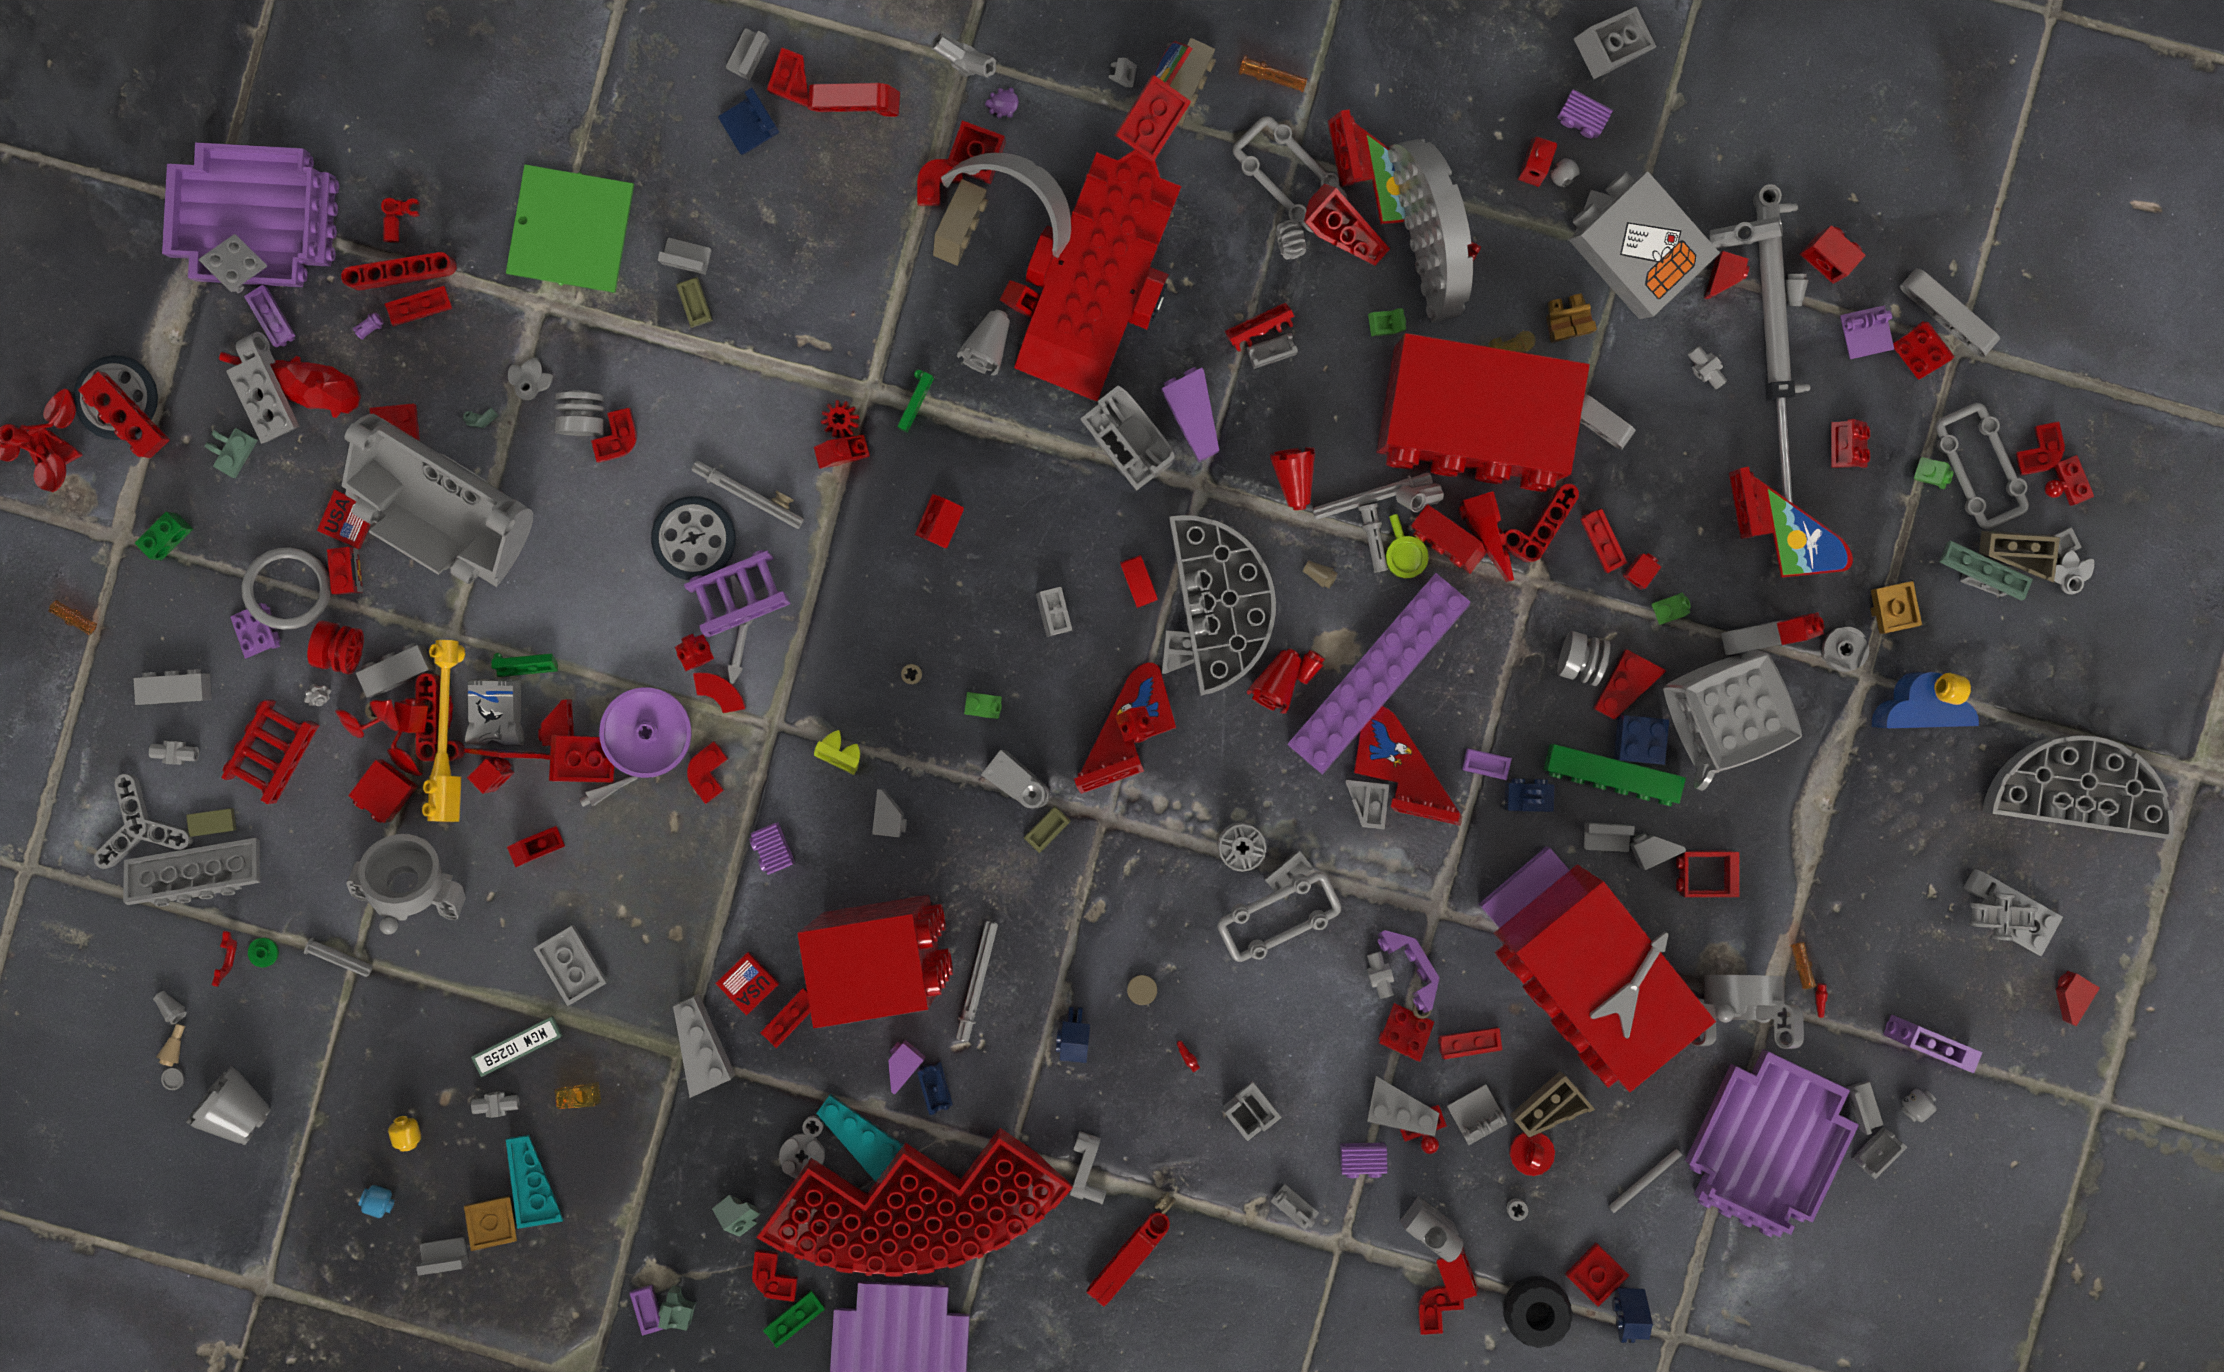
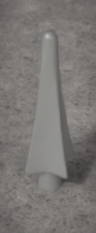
[579,776,638,807]

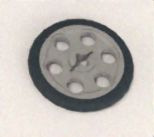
[73,355,158,440]
[651,496,736,580]

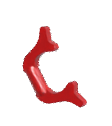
[212,931,237,987]

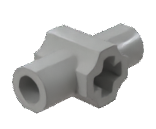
[1687,345,1727,389]
[149,741,199,765]
[1367,951,1394,999]
[471,1091,520,1118]

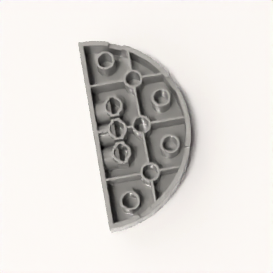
[1388,138,1473,323]
[1169,515,1276,696]
[1982,735,2174,840]

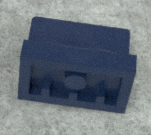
[718,88,780,155]

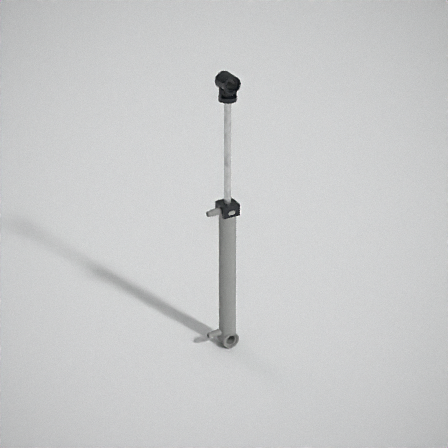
[1753,184,1810,561]

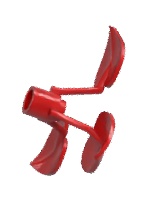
[0,388,76,493]
[335,699,423,776]

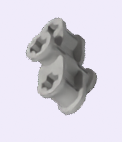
[1968,893,2038,940]

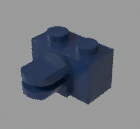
[1504,778,1554,812]
[1056,1006,1090,1063]
[1612,1288,1653,1343]

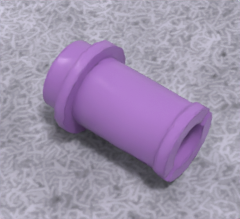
[353,312,384,340]

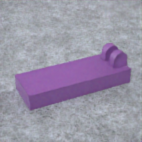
[244,284,296,348]

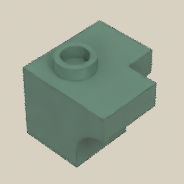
[712,1195,761,1237]
[658,1285,696,1331]

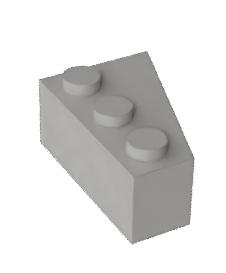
[1367,1076,1439,1137]

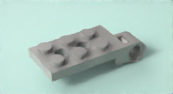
[226,332,300,444]
[1963,868,2063,956]

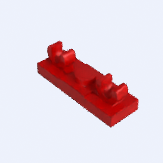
[1224,303,1294,352]

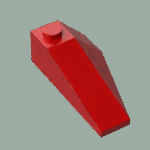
[1304,183,1390,266]
[1458,491,1514,582]

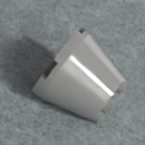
[186,1065,271,1145]

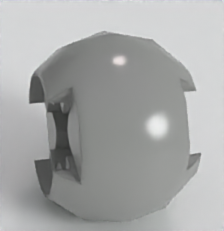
[1550,158,1580,187]

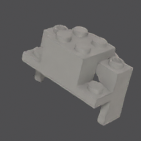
[1080,386,1175,491]

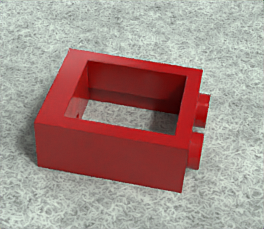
[1676,850,1739,897]

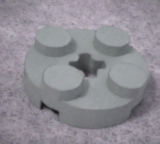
[1821,627,1869,672]
[779,1133,825,1178]

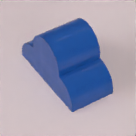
[1872,672,1979,728]

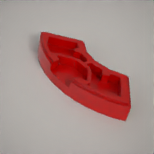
[693,673,746,713]

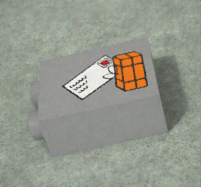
[1568,171,1720,319]

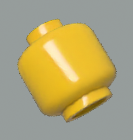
[1934,673,1971,705]
[388,1116,421,1151]

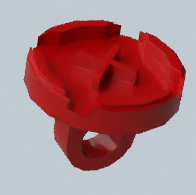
[1509,1132,1555,1176]

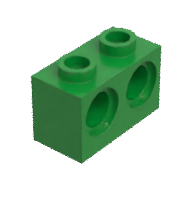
[135,511,193,561]

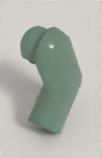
[463,407,499,429]

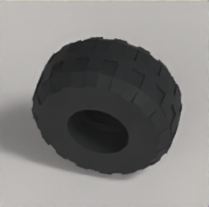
[1503,1276,1573,1348]

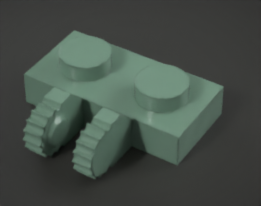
[204,428,258,478]

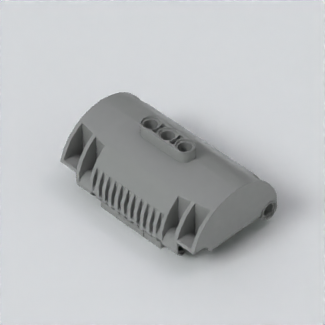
[342,414,533,587]

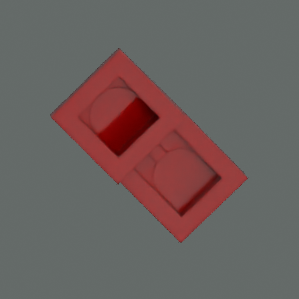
[1120,555,1158,608]

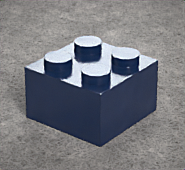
[1614,715,1669,765]

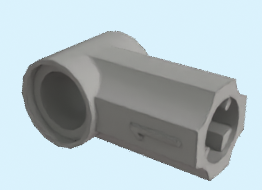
[1396,483,1444,512]

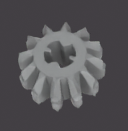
[1276,220,1306,259]

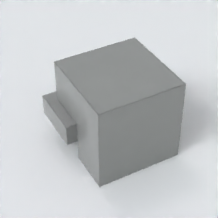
[1223,1081,1282,1141]

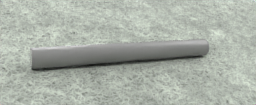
[1608,1148,1682,1213]

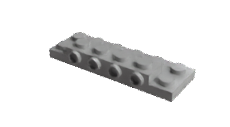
[123,838,260,907]

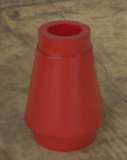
[1297,650,1325,684]

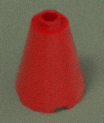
[1270,447,1315,511]
[1247,648,1301,714]

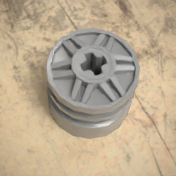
[555,390,604,436]
[1557,631,1610,686]
[1217,821,1266,872]

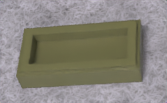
[676,277,713,328]
[1024,806,1071,853]
[186,808,237,837]

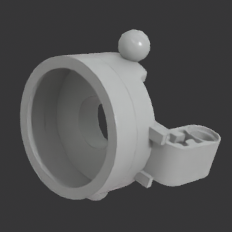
[346,834,466,935]
[1691,975,1804,1049]

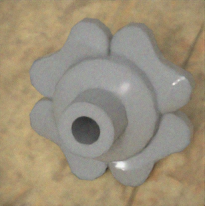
[304,684,331,706]

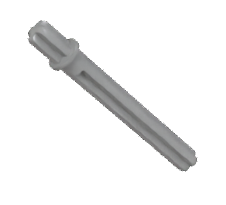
[692,461,804,529]
[1313,473,1432,519]
[956,921,998,1041]

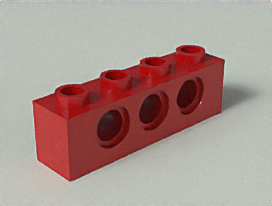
[78,372,170,458]

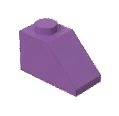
[888,1040,926,1095]

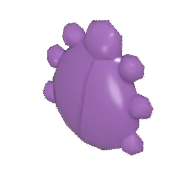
[985,87,1019,118]

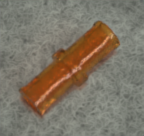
[48,600,97,635]
[1790,942,1817,989]

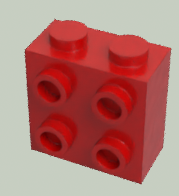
[348,759,418,823]

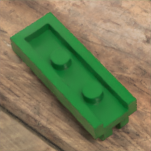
[897,370,934,433]
[491,653,558,677]
[763,1290,825,1348]

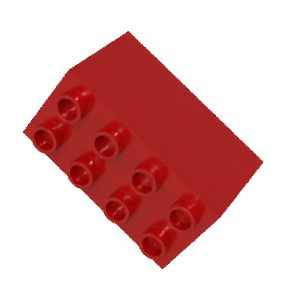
[1376,333,1590,492]
[1494,864,1716,1093]
[797,895,953,1029]

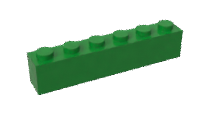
[1543,744,1686,806]

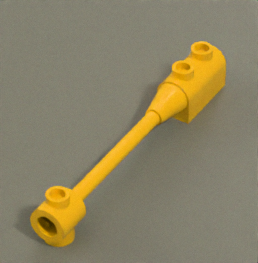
[422,640,465,822]

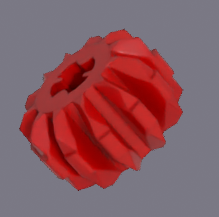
[821,400,860,438]

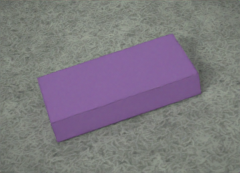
[1462,748,1512,780]
[630,1285,663,1336]

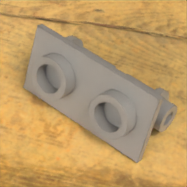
[1271,1184,1319,1230]

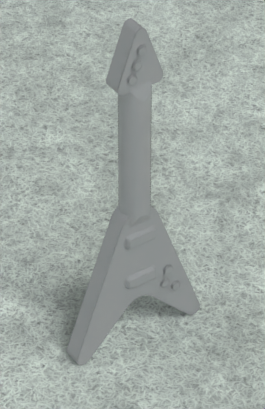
[728,575,769,684]
[1589,931,1669,1038]

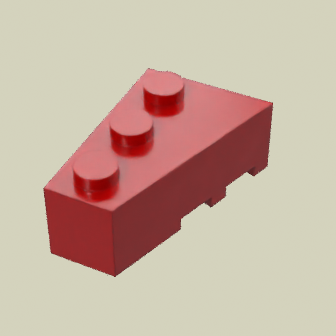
[1411,504,1486,574]

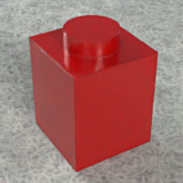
[1623,553,1661,589]
[394,698,428,733]

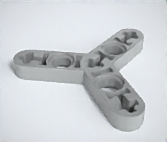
[94,774,193,869]

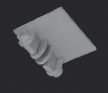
[198,234,267,293]
[1447,1084,1508,1145]

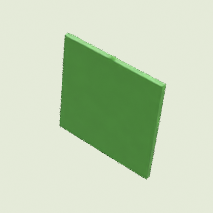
[506,165,634,293]

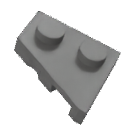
[1161,630,1211,674]
[1346,780,1390,830]

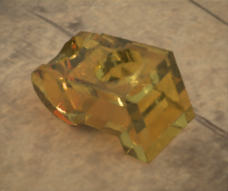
[1489,331,1536,353]
[554,1082,601,1109]

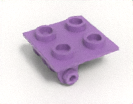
[1840,305,1894,359]
[230,603,281,659]

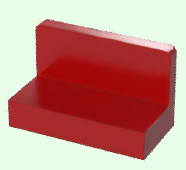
[915,494,964,548]
[1436,1248,1478,1302]

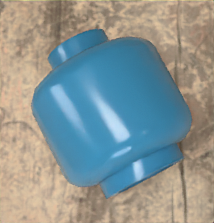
[358,1185,395,1218]

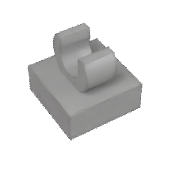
[1108,58,1137,87]

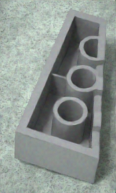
[673,993,736,1098]

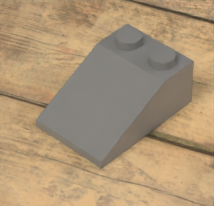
[1574,7,1656,79]

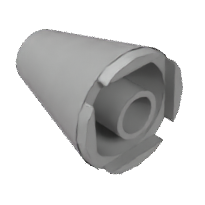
[957,310,1010,375]

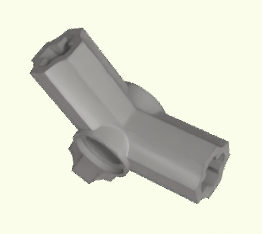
[931,31,996,78]

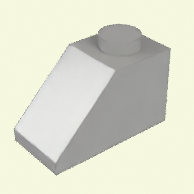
[872,788,907,837]
[1630,833,1686,870]

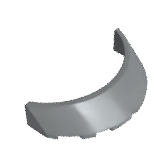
[941,153,1071,258]

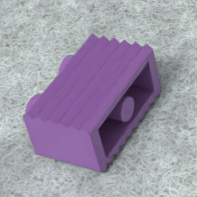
[1557,89,1613,139]
[749,822,795,875]
[1340,1142,1387,1178]

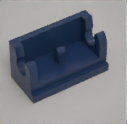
[917,1062,953,1115]

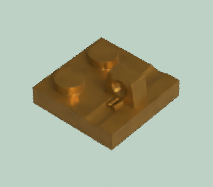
[1870,581,1922,634]
[464,1195,517,1251]

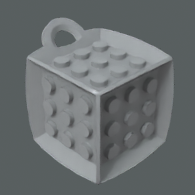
[1663,650,1802,791]

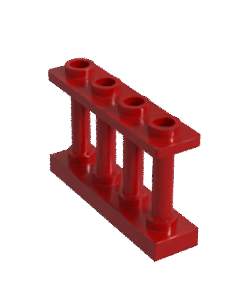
[221,699,320,804]

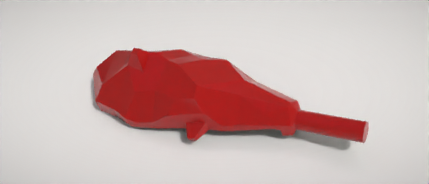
[219,352,361,418]

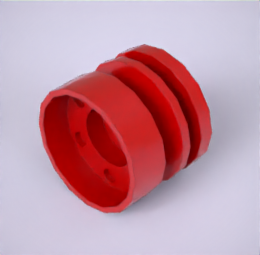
[307,620,364,675]

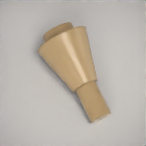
[156,1024,185,1066]

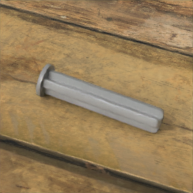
[304,937,373,977]

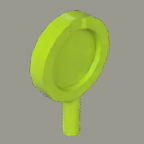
[1385,514,1429,579]

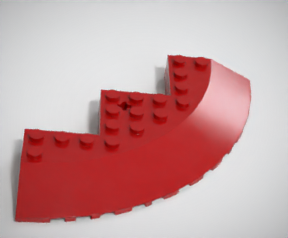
[757,1128,1073,1277]

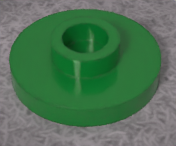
[248,937,279,968]

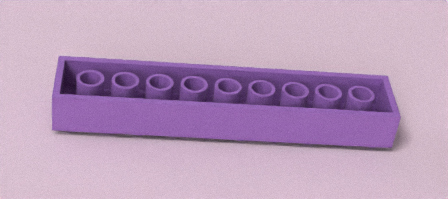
[1287,573,1471,775]

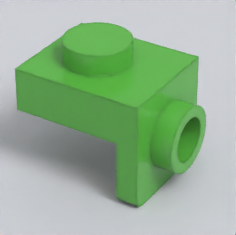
[1368,308,1406,336]
[1914,457,1953,489]
[1652,592,1691,625]
[964,692,1002,719]

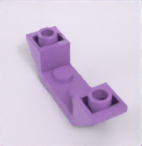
[1378,930,1439,1013]

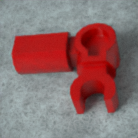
[381,198,420,243]

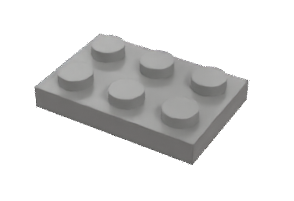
[533,925,608,1006]

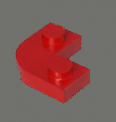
[917,159,963,206]
[591,408,637,463]
[2016,421,2065,476]
[687,741,729,804]
[752,1249,798,1302]
[1418,1286,1464,1335]

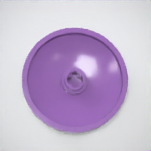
[599,687,692,778]

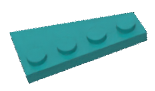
[816,1094,903,1182]
[506,1135,564,1229]

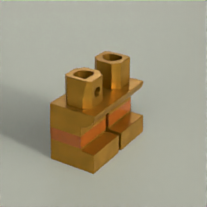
[1546,293,1597,343]

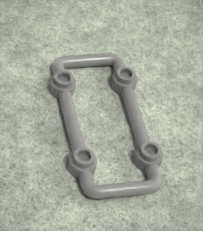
[1233,116,1348,232]
[1936,403,2029,529]
[1217,871,1341,962]

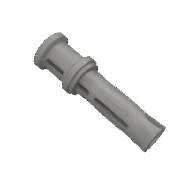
[1358,503,1388,573]

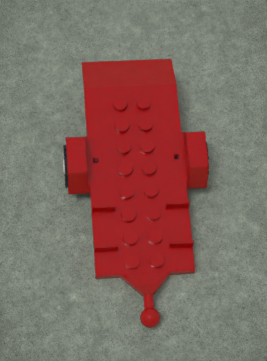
[1014,149,1182,401]

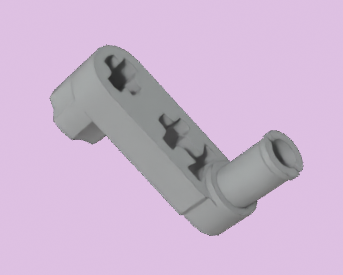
[1070,1131,1107,1204]

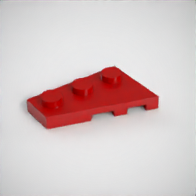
[1593,649,1666,719]

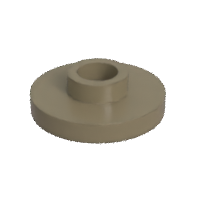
[1127,975,1157,1005]

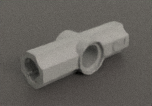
[1709,216,1783,249]

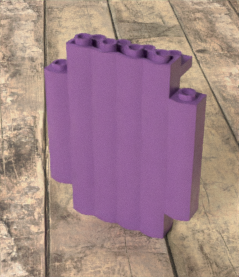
[162,143,339,287]
[1685,1049,1859,1237]
[830,1281,970,1372]

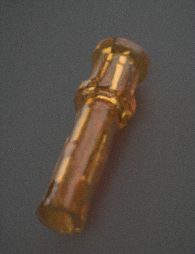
[1238,54,1308,92]

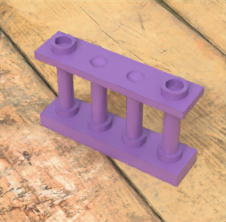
[684,550,791,637]

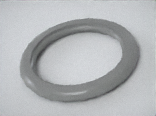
[241,547,331,630]

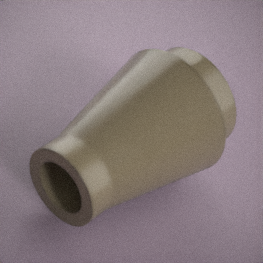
[1303,560,1338,589]

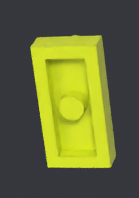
[814,730,860,775]

